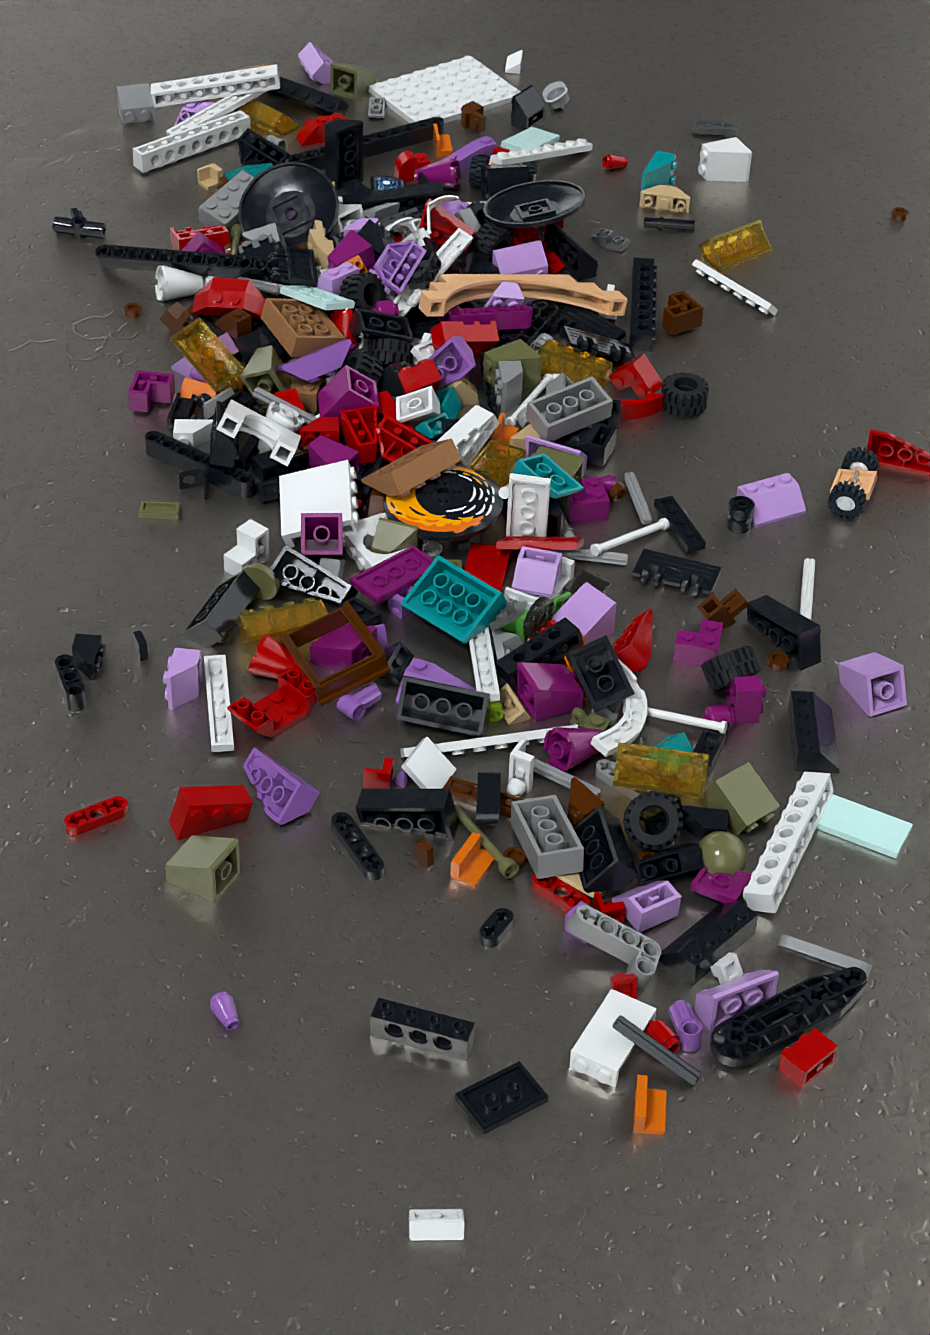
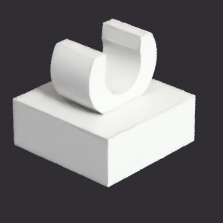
[710,952,744,985]

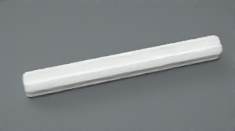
[407,245,460,307]
[800,558,815,620]

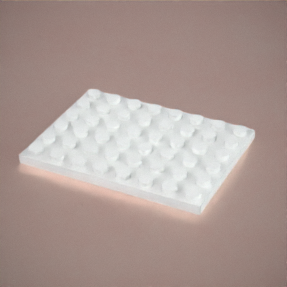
[369,56,521,123]

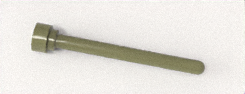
[230,224,243,255]
[454,804,520,879]

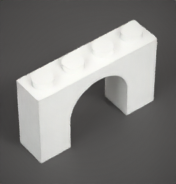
[217,399,301,466]
[342,513,407,571]

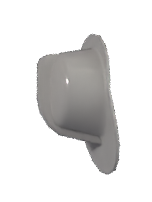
[542,81,569,110]

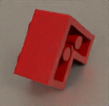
[608,354,663,399]
[397,359,442,394]

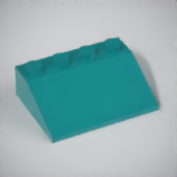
[400,555,508,644]

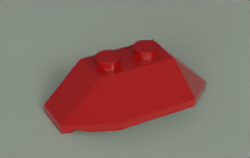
[296,113,347,147]
[192,277,265,319]
[376,414,434,463]

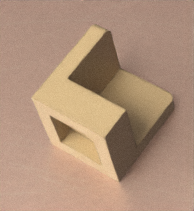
[197,163,223,190]

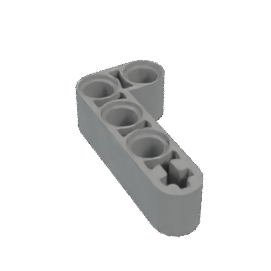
[566,905,661,988]

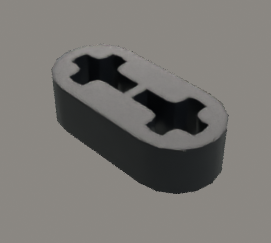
[479,908,514,947]

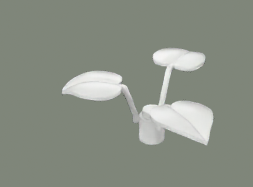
[385,195,460,248]

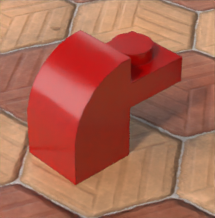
[394,150,430,182]

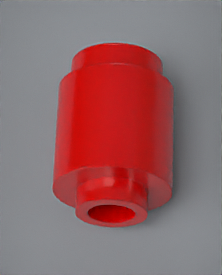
[645,1020,681,1053]

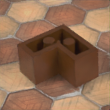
[662,291,704,335]

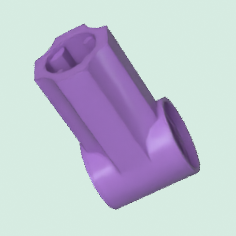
[337,683,382,721]
[668,1000,702,1052]

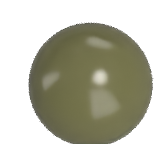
[698,831,747,876]

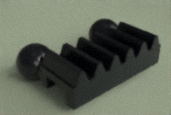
[167,392,211,429]

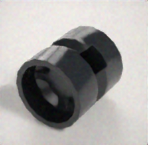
[726,496,755,534]

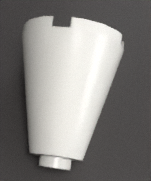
[155,265,206,301]
[257,402,304,454]

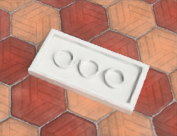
[506,473,551,537]

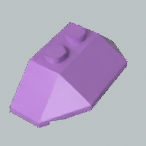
[373,240,426,295]
[277,339,351,383]

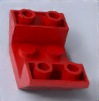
[227,666,318,738]

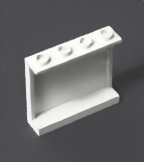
[279,460,360,548]

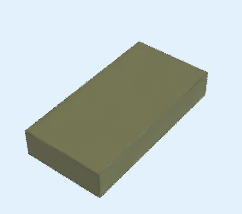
[138,500,181,520]

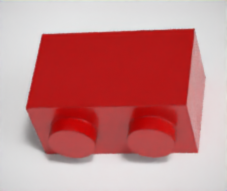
[779,1028,838,1089]

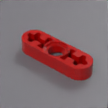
[64,796,129,836]
[532,873,590,913]

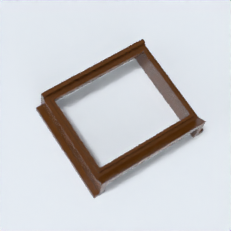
[279,600,391,707]

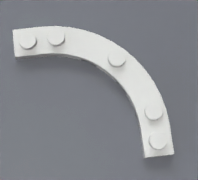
[590,659,648,757]

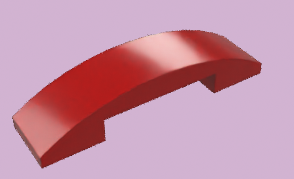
[620,393,663,420]

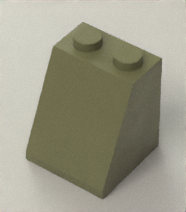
[330,63,376,100]
[482,339,542,390]
[240,345,290,405]
[531,446,584,510]
[698,762,780,835]
[165,835,240,903]

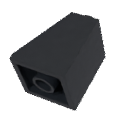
[481,165,530,201]

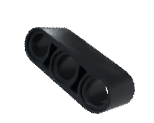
[55,654,87,712]
[476,772,501,826]

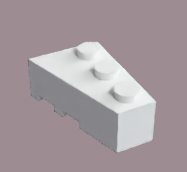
[437,405,499,467]

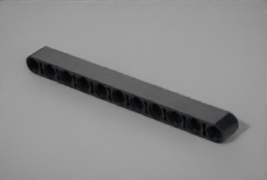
[288,117,444,170]
[95,244,272,281]

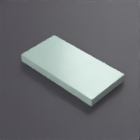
[501,127,560,151]
[280,285,355,310]
[816,794,913,859]

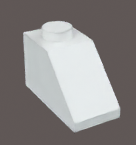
[173,419,213,448]

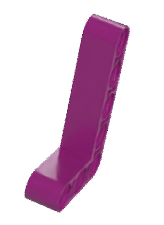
[436,305,533,330]

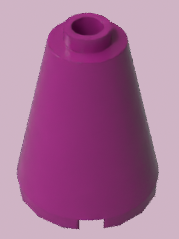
[415,156,461,190]
[544,727,603,771]

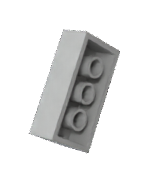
[199,170,254,234]
[526,376,613,442]
[511,795,584,879]

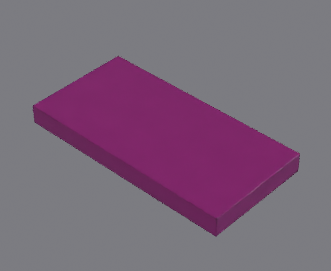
[350,545,434,605]

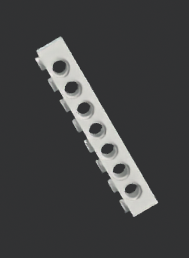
[151,64,280,108]
[132,110,250,173]
[743,772,834,913]

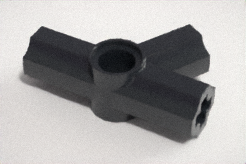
[52,208,106,239]

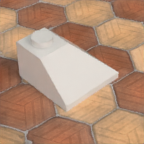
[396,386,440,423]

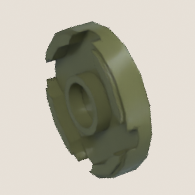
[242,563,280,600]

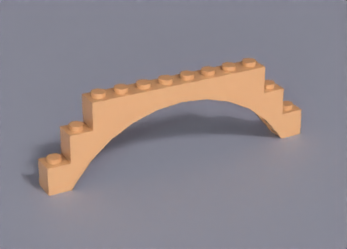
[419,274,627,316]

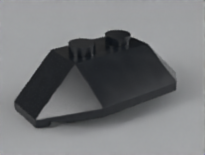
[238,128,290,166]

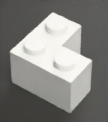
[223,519,270,576]

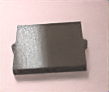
[563,569,611,595]

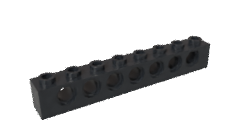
[629,257,657,351]

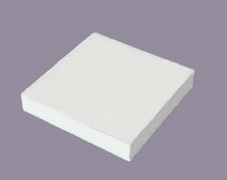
[401,737,456,789]

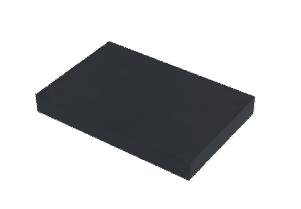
[455,1061,548,1135]

